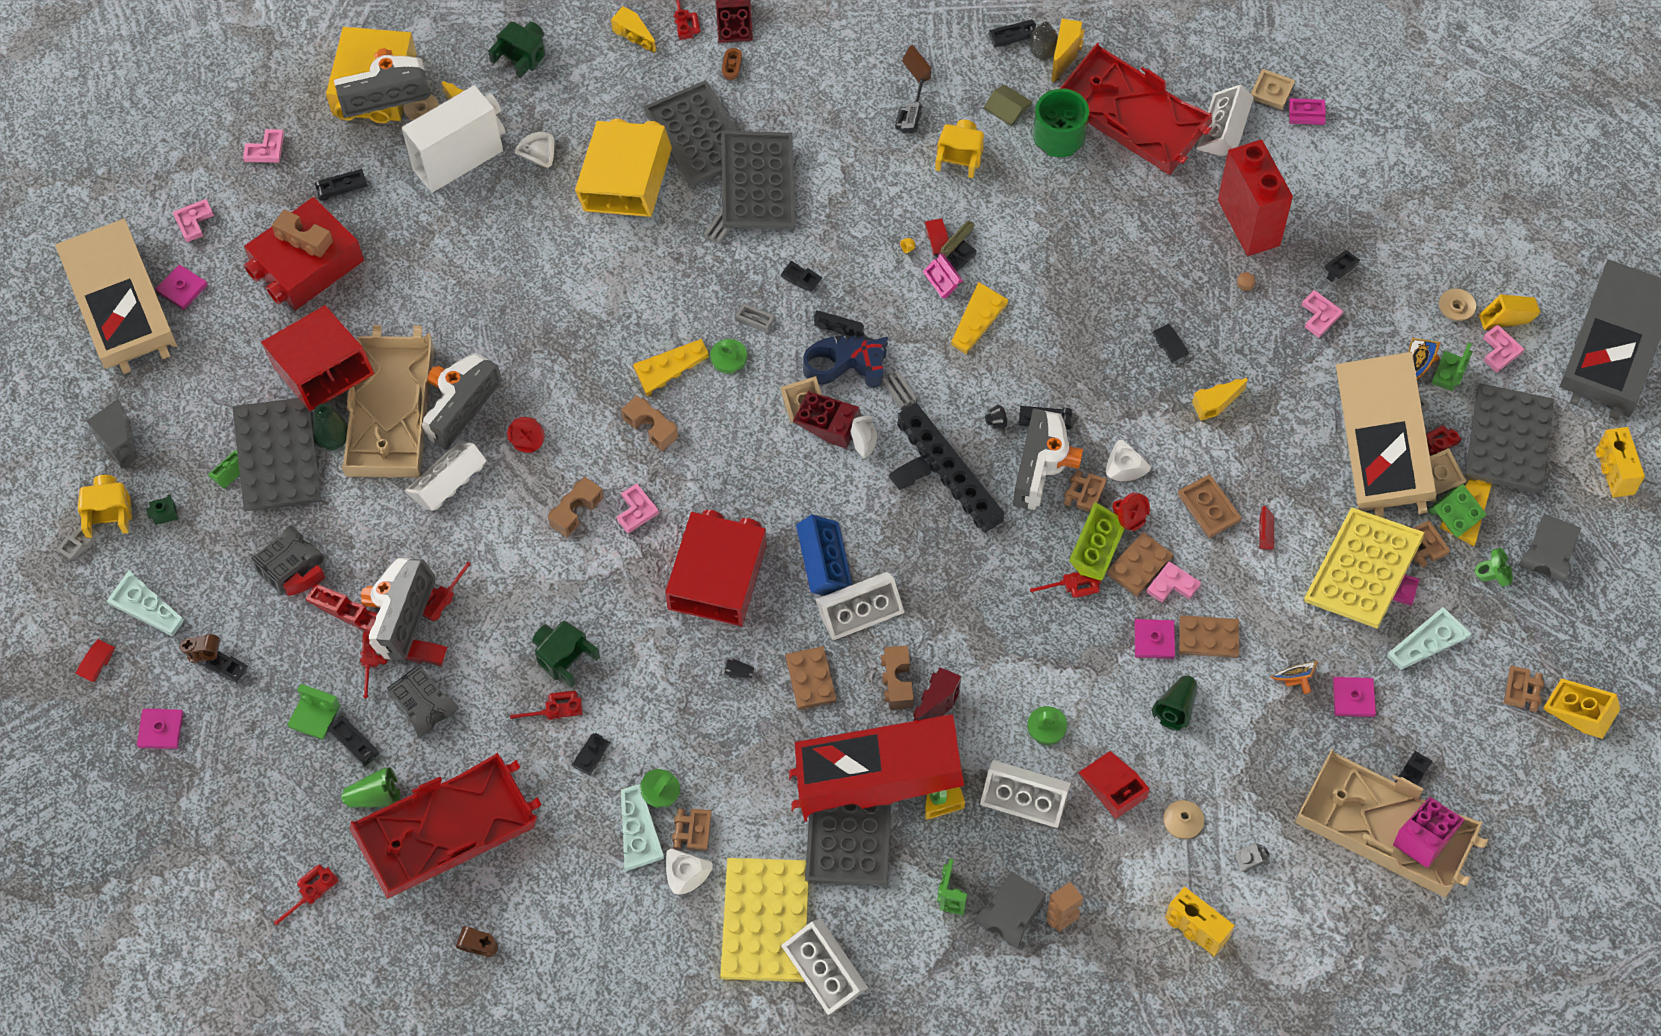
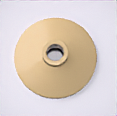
[404,94,439,121]
[1439,289,1476,321]
[1163,800,1204,839]

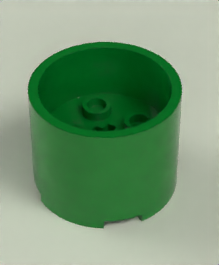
[1033,89,1089,158]

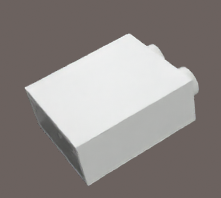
[401,85,505,193]

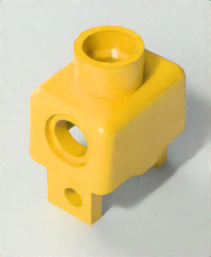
[935,119,984,178]
[78,475,132,538]

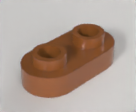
[722,48,742,80]

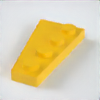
[951,282,1008,354]
[633,339,709,397]
[1440,479,1492,546]

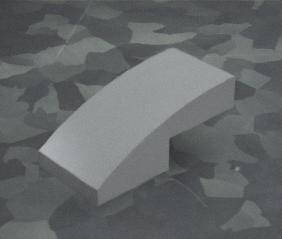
[56,526,100,561]

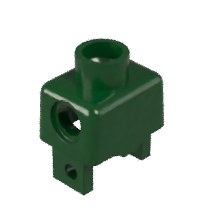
[488,21,545,79]
[532,621,600,688]

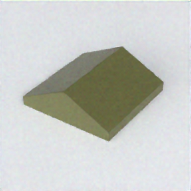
[983,84,1033,126]

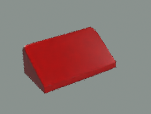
[1259,506,1274,550]

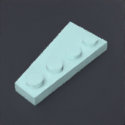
[107,570,184,637]
[1387,607,1472,670]
[621,784,664,871]

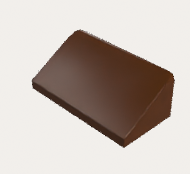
[902,45,931,83]

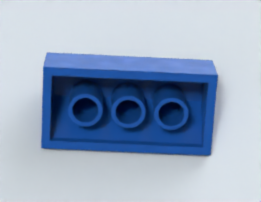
[796,514,853,596]

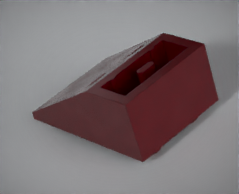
[716,0,753,43]
[793,391,862,449]
[913,667,961,721]

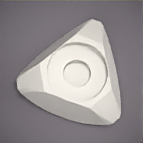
[515,132,554,168]
[851,416,877,459]
[1106,440,1151,482]
[666,849,713,894]

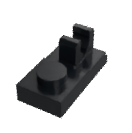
[946,240,977,271]
[1325,250,1360,282]
[572,733,610,776]

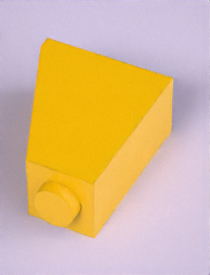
[1479,294,1541,330]
[925,787,965,820]

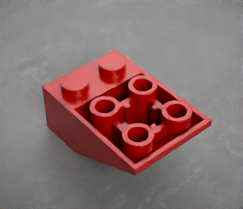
[1078,751,1150,820]

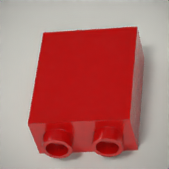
[1218,139,1293,257]
[243,196,364,311]
[261,305,375,412]
[665,510,767,627]

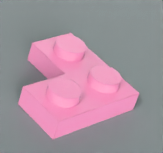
[243,129,284,163]
[173,199,214,243]
[1302,290,1343,338]
[1483,325,1524,373]
[616,483,659,534]
[1147,562,1201,603]

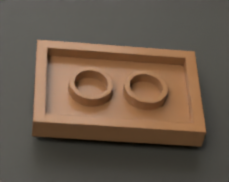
[1177,474,1242,538]
[1106,532,1174,597]
[1179,615,1239,658]
[785,646,836,710]

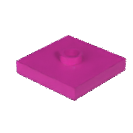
[155,264,208,310]
[1134,619,1175,659]
[1333,677,1376,717]
[137,709,184,749]

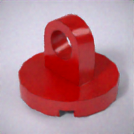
[507,417,545,453]
[1112,492,1150,531]

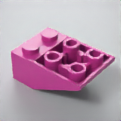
[1393,797,1465,868]

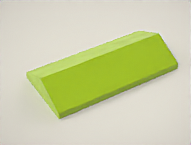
[1069,502,1125,580]

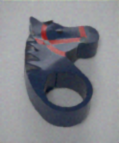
[803,335,889,388]

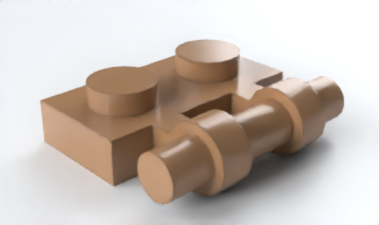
[1063,470,1107,512]
[1413,520,1450,567]
[1503,665,1544,712]
[672,809,712,851]

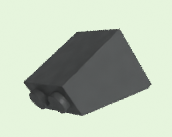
[87,399,137,469]

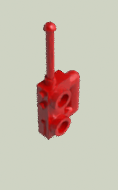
[674,0,701,40]
[1426,425,1462,455]
[423,562,471,622]
[1030,572,1101,598]
[360,630,388,699]
[510,690,583,720]
[274,864,339,925]

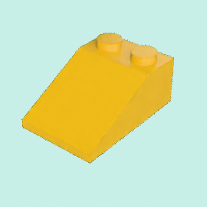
[1051,19,1085,82]
[1543,678,1620,739]

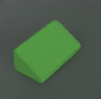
[208,450,240,488]

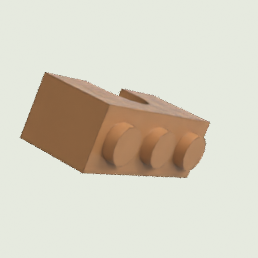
[272,209,333,258]
[621,395,678,452]
[548,476,604,538]
[881,645,914,710]
[1046,882,1083,932]

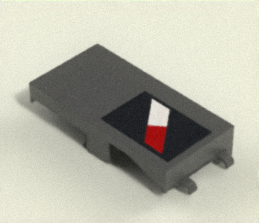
[1559,259,1661,421]

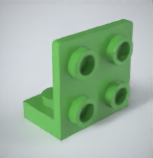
[1431,342,1473,392]
[1427,484,1486,538]
[287,684,341,740]
[937,858,967,915]

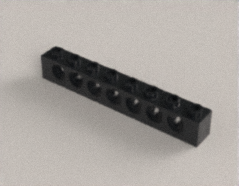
[897,403,1004,533]

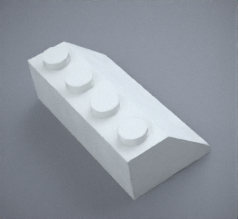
[1196,85,1254,156]
[405,441,487,511]
[816,572,904,641]
[980,760,1071,828]
[781,919,868,1015]

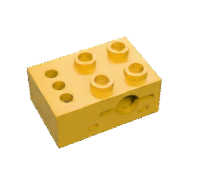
[1595,427,1645,498]
[1165,886,1235,957]

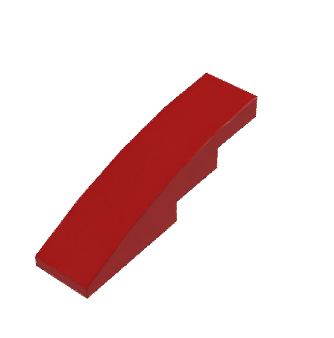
[305,583,377,631]

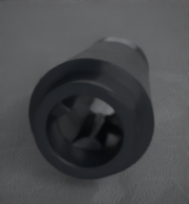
[724,658,754,678]

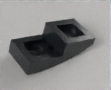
[780,260,822,292]
[1152,324,1189,363]
[888,456,933,490]
[204,651,248,683]
[1395,751,1433,786]

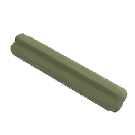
[940,220,975,257]

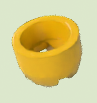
[900,238,916,253]

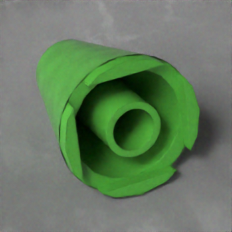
[341,767,401,807]

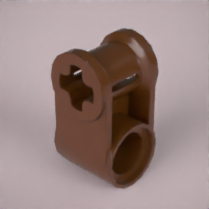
[179,634,220,663]
[455,926,498,957]

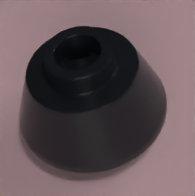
[985,404,1007,430]

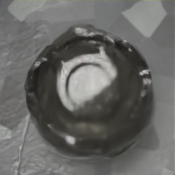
[1030,21,1058,61]

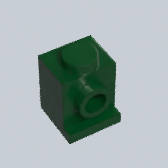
[146,494,178,525]

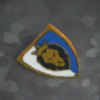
[1408,338,1441,379]
[1270,661,1318,694]

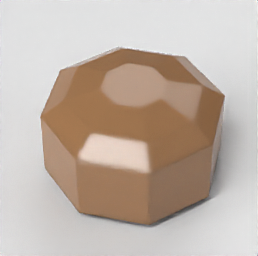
[1237,272,1255,291]

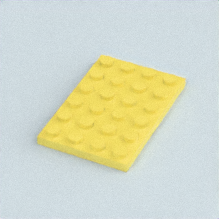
[1304,507,1424,629]
[720,858,808,982]

